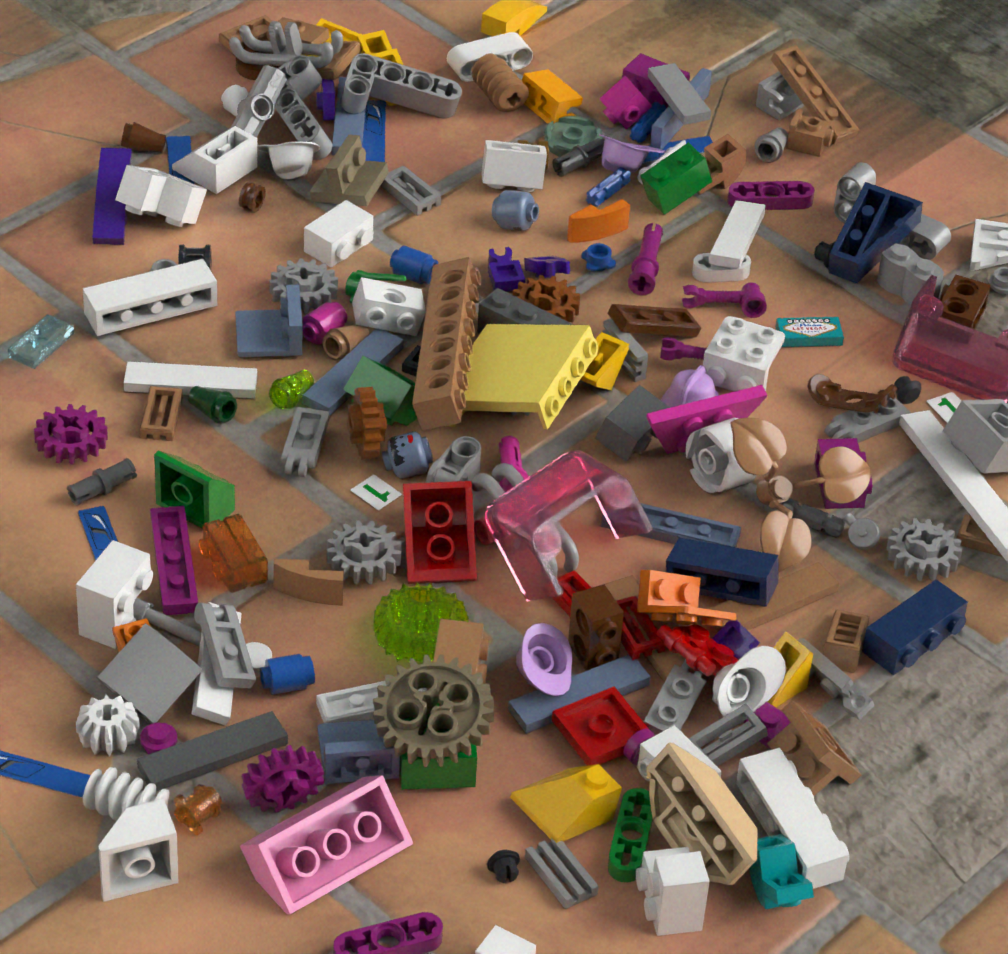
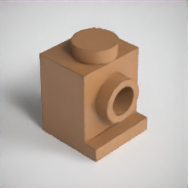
[786,109,834,157]

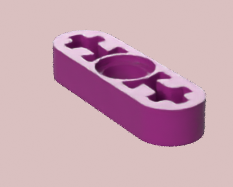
[727,181,815,210]
[333,912,443,954]

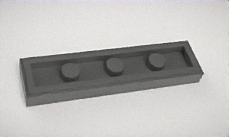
[137,711,288,791]

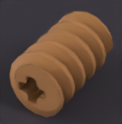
[472,53,529,112]

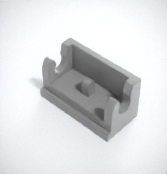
[756,71,805,121]

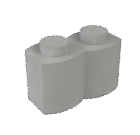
[877,243,944,310]

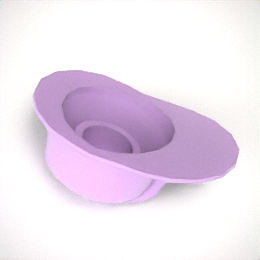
[599,134,666,173]
[660,365,719,408]
[516,623,572,696]

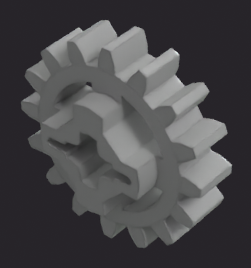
[269,258,338,313]
[886,518,962,581]
[327,520,401,584]

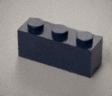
[666,537,779,607]
[862,579,968,676]

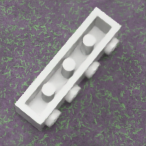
[83,259,217,336]
[736,748,849,889]

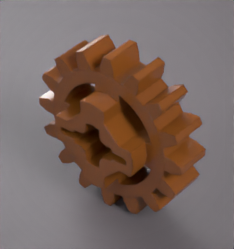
[513,275,580,323]
[347,386,387,460]

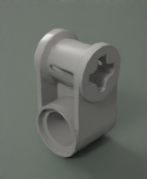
[426,436,481,483]

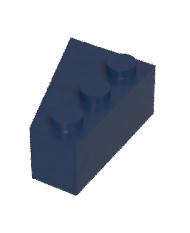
[829,182,923,283]

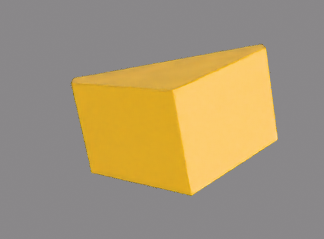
[580,332,629,390]
[767,632,813,707]

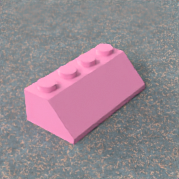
[240,775,414,914]

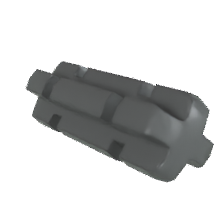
[782,498,845,538]

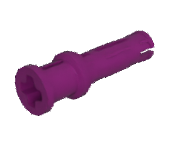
[628,223,663,295]

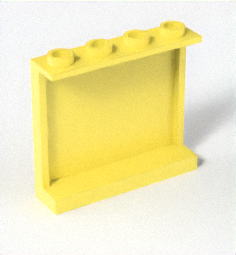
[445,324,598,430]

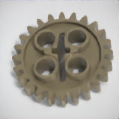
[373,654,494,767]

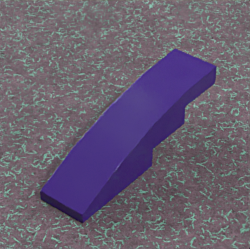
[92,148,132,245]

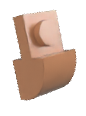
[697,134,746,195]

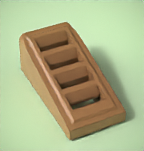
[823,609,870,673]

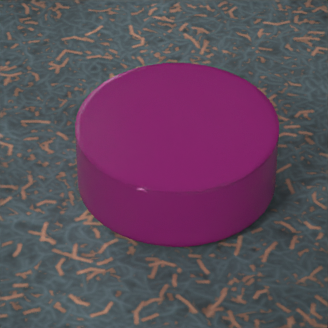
[623,728,656,765]

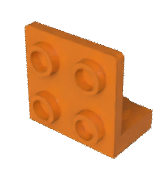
[637,570,736,627]

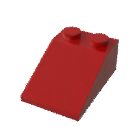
[403,481,477,584]

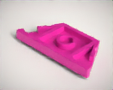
[646,385,767,454]

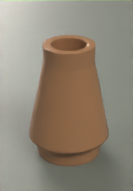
[323,324,369,359]

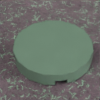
[544,116,603,157]

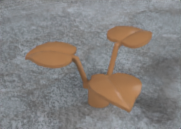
[730,418,871,573]

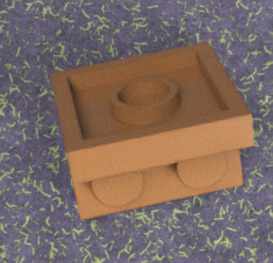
[767,700,862,796]

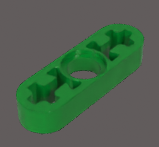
[608,788,653,882]

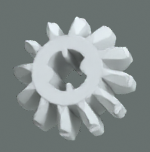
[76,694,140,757]

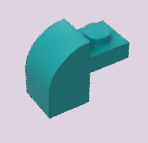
[749,834,814,909]

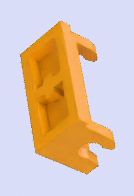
[522,69,583,124]

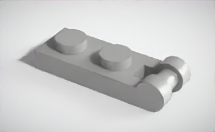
[194,603,256,688]

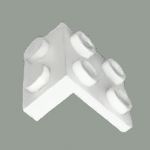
[703,316,785,392]

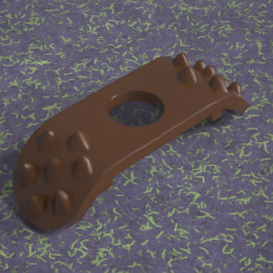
[807,374,897,413]

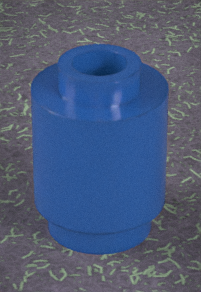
[390,245,438,284]
[260,653,315,695]

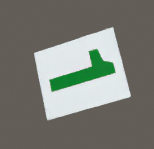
[927,392,961,423]
[350,474,402,510]

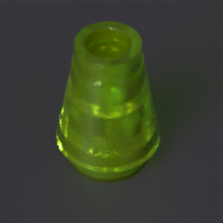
[269,370,314,409]

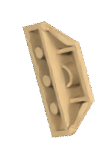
[646,743,758,885]

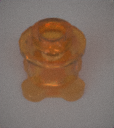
[174,784,222,835]

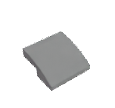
[97,623,203,724]

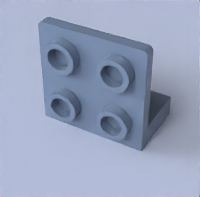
[235,285,302,357]
[317,720,400,784]

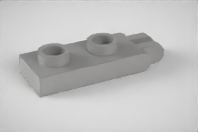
[824,398,911,443]
[281,407,329,477]
[643,659,706,735]

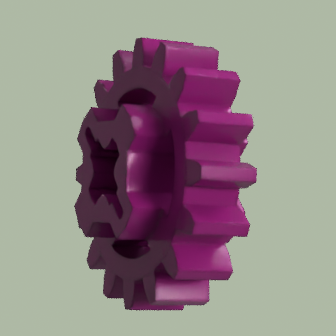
[34,404,108,465]
[241,745,324,813]

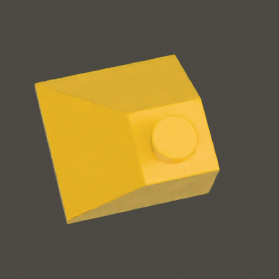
[510,764,622,843]

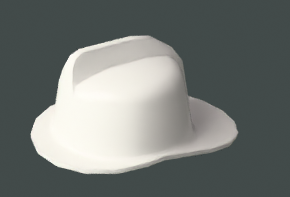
[257,141,320,179]
[712,646,786,724]

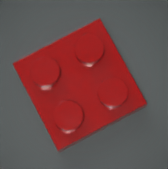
[552,686,649,766]

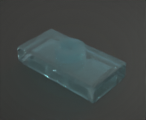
[8,314,74,369]

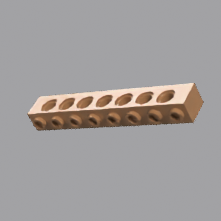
[412,257,481,431]

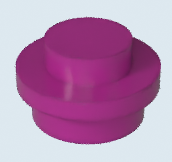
[140,722,177,754]

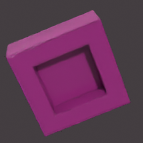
[743,702,791,749]

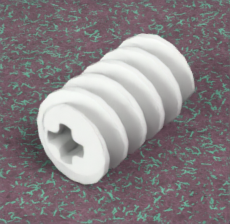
[83,767,170,821]

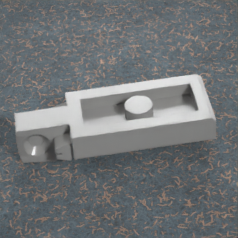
[798,638,875,720]

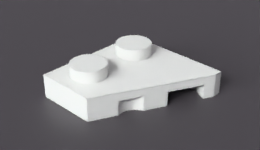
[969,219,1008,271]

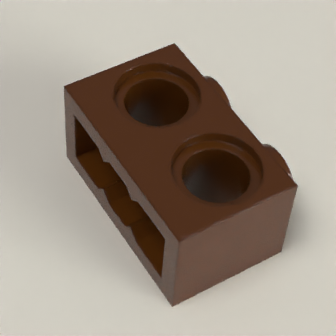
[930,274,991,345]
[568,584,624,671]

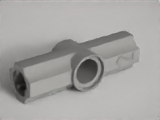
[231,65,287,138]

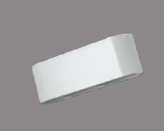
[446,32,533,82]

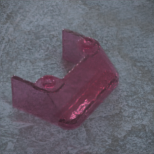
[892,275,1008,404]
[485,450,653,601]

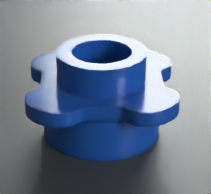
[581,243,616,271]

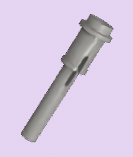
[133,597,201,647]

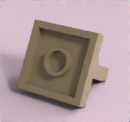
[310,134,389,206]

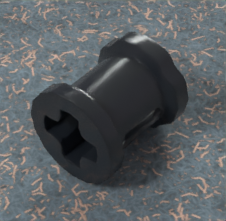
[178,244,212,271]

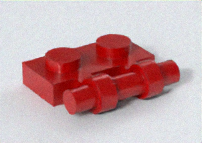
[657,624,738,677]

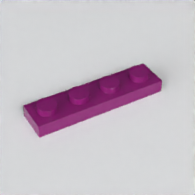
[150,506,198,615]

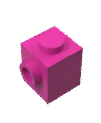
[599,76,652,130]

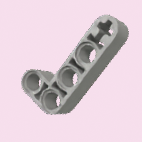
[340,53,462,118]
[274,55,333,160]
[834,162,951,260]

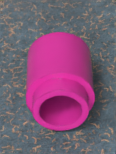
[302,302,348,344]

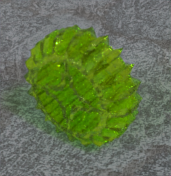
[373,582,469,663]

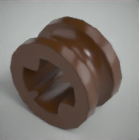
[239,181,266,212]

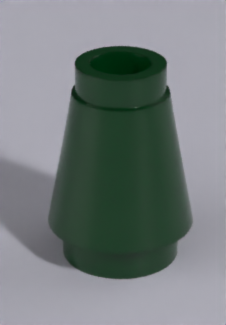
[188,386,237,423]

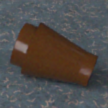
[121,122,166,153]

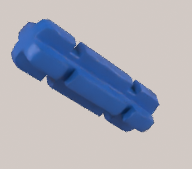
[630,102,666,143]
[586,167,631,207]

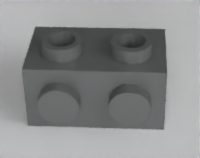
[595,385,670,461]

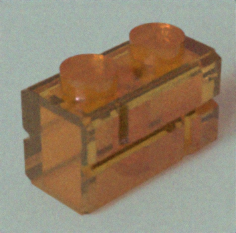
[199,514,268,593]

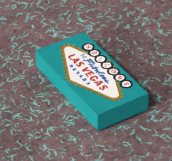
[775,317,844,347]

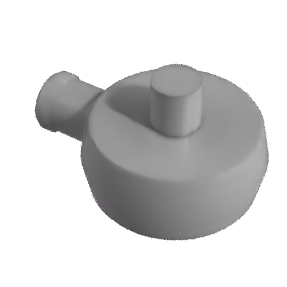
[842,512,880,550]

